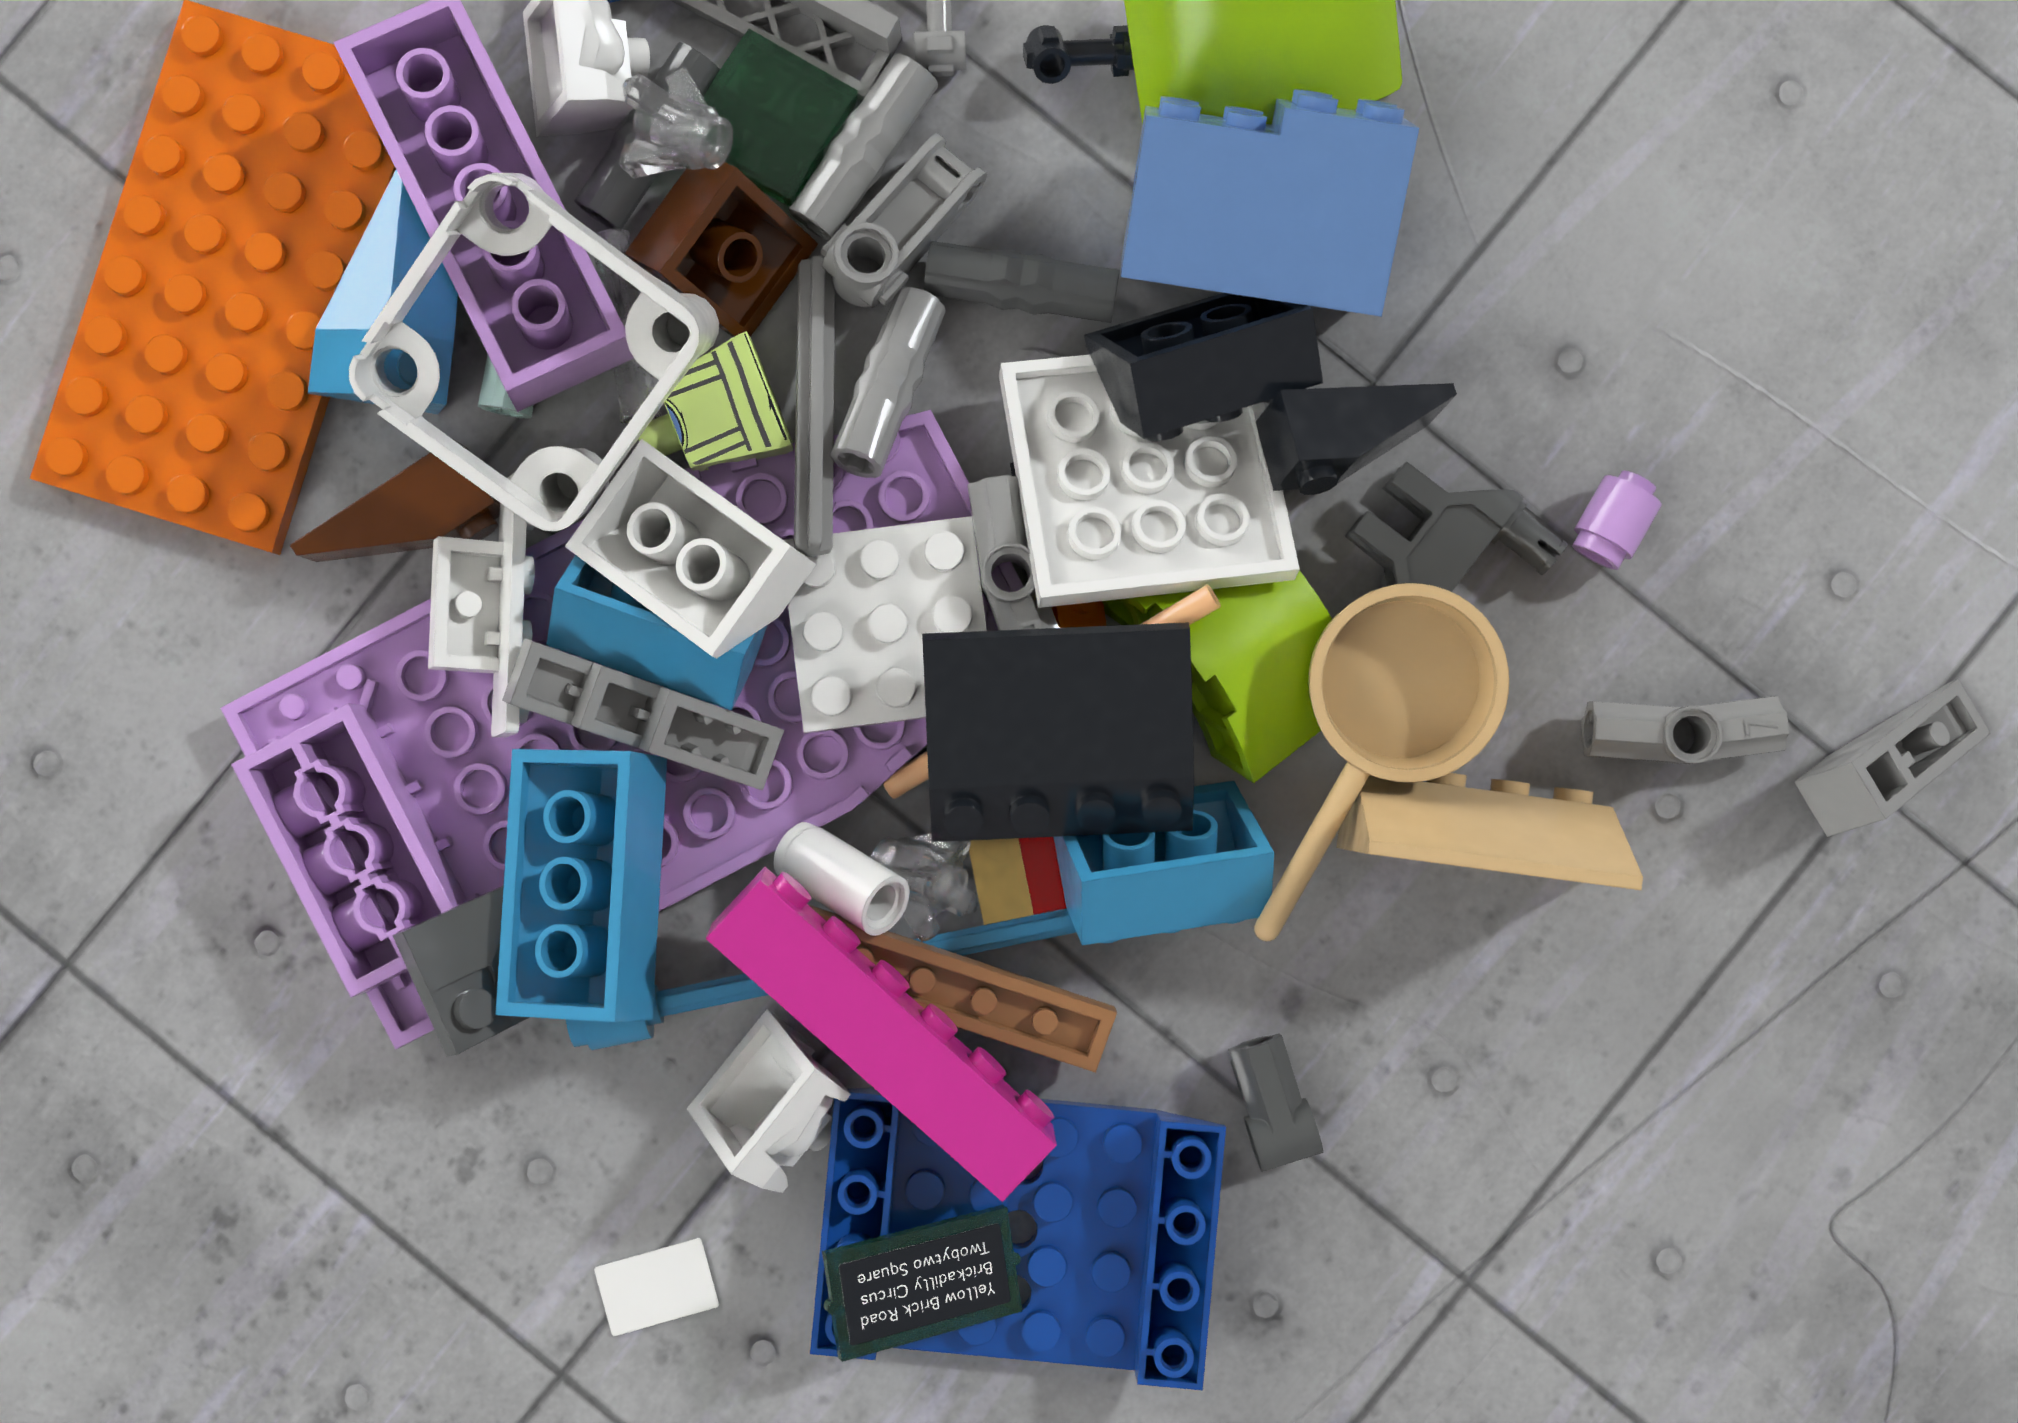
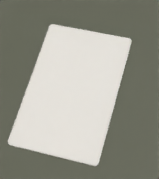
[594,1238,719,1336]

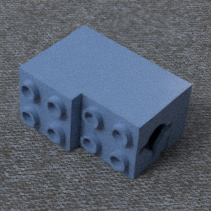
[1121,89,1419,317]

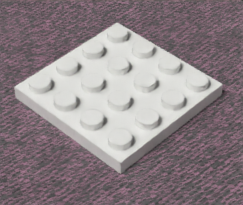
[999,355,1300,608]

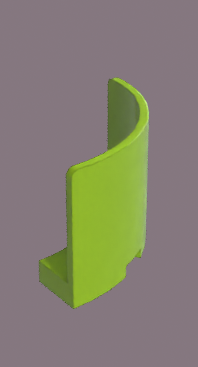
[1124,0,1402,125]
[1102,570,1332,783]

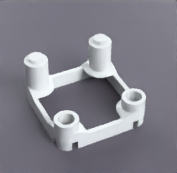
[349,173,719,531]

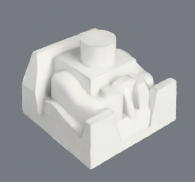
[523,0,650,137]
[687,1009,851,1193]

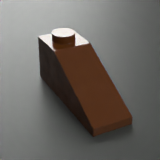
[290,439,500,562]

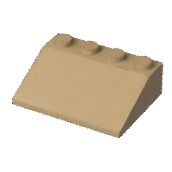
[1336,773,1643,890]

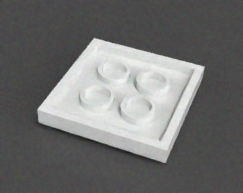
[784,516,987,733]

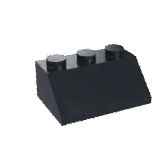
[1084,293,1323,441]

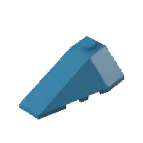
[307,170,458,414]

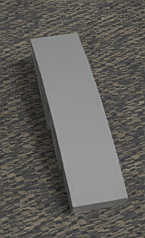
[502,638,784,791]

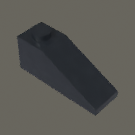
[1256,383,1457,495]

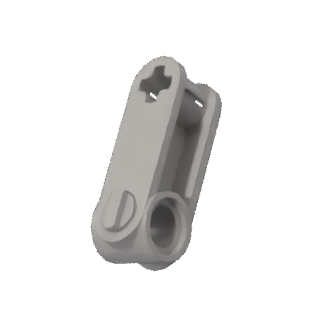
[820,133,987,308]

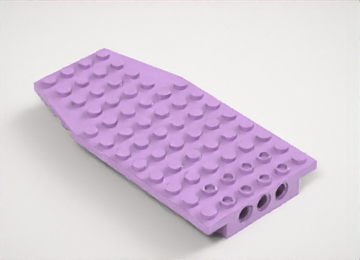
[220,410,1024,1050]

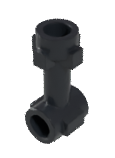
[1023,25,1134,84]

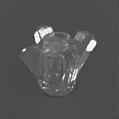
[619,66,733,179]
[871,833,978,942]

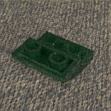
[681,29,858,207]

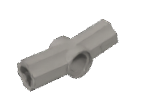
[967,475,1059,630]
[1581,696,1790,764]

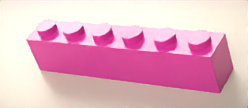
[706,867,1057,1202]

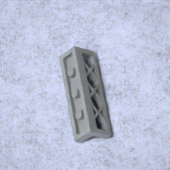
[670,0,902,101]

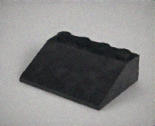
[922,622,1194,842]

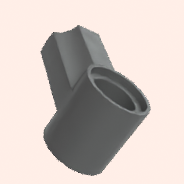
[1228,1033,1323,1172]

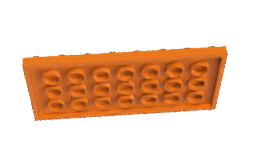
[29,0,396,555]

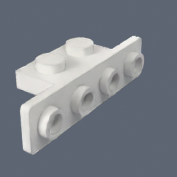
[428,472,535,738]

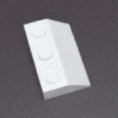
[565,439,816,659]

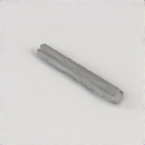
[794,256,835,557]

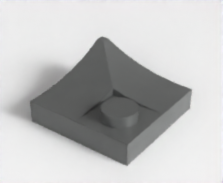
[392,885,530,1057]

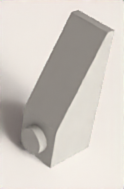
[1794,679,1991,837]

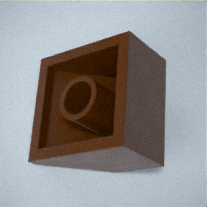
[624,151,818,337]

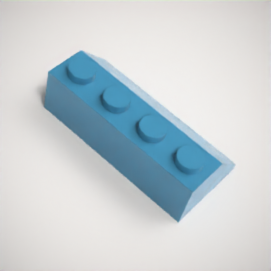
[495,749,667,1022]

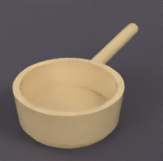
[1254,583,1509,942]

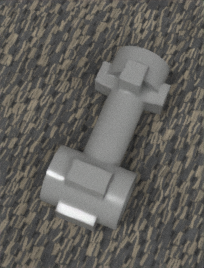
[914,0,966,77]

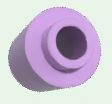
[1572,470,1662,570]

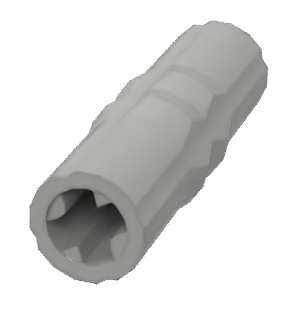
[789,53,938,241]
[830,287,946,478]

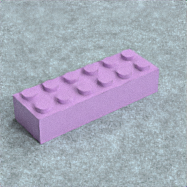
[333,0,634,412]

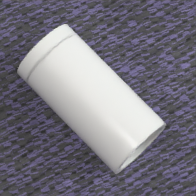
[774,822,910,936]

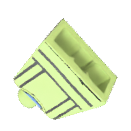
[638,331,794,471]

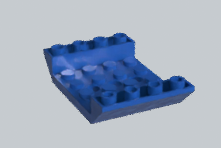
[810,1087,1226,1391]

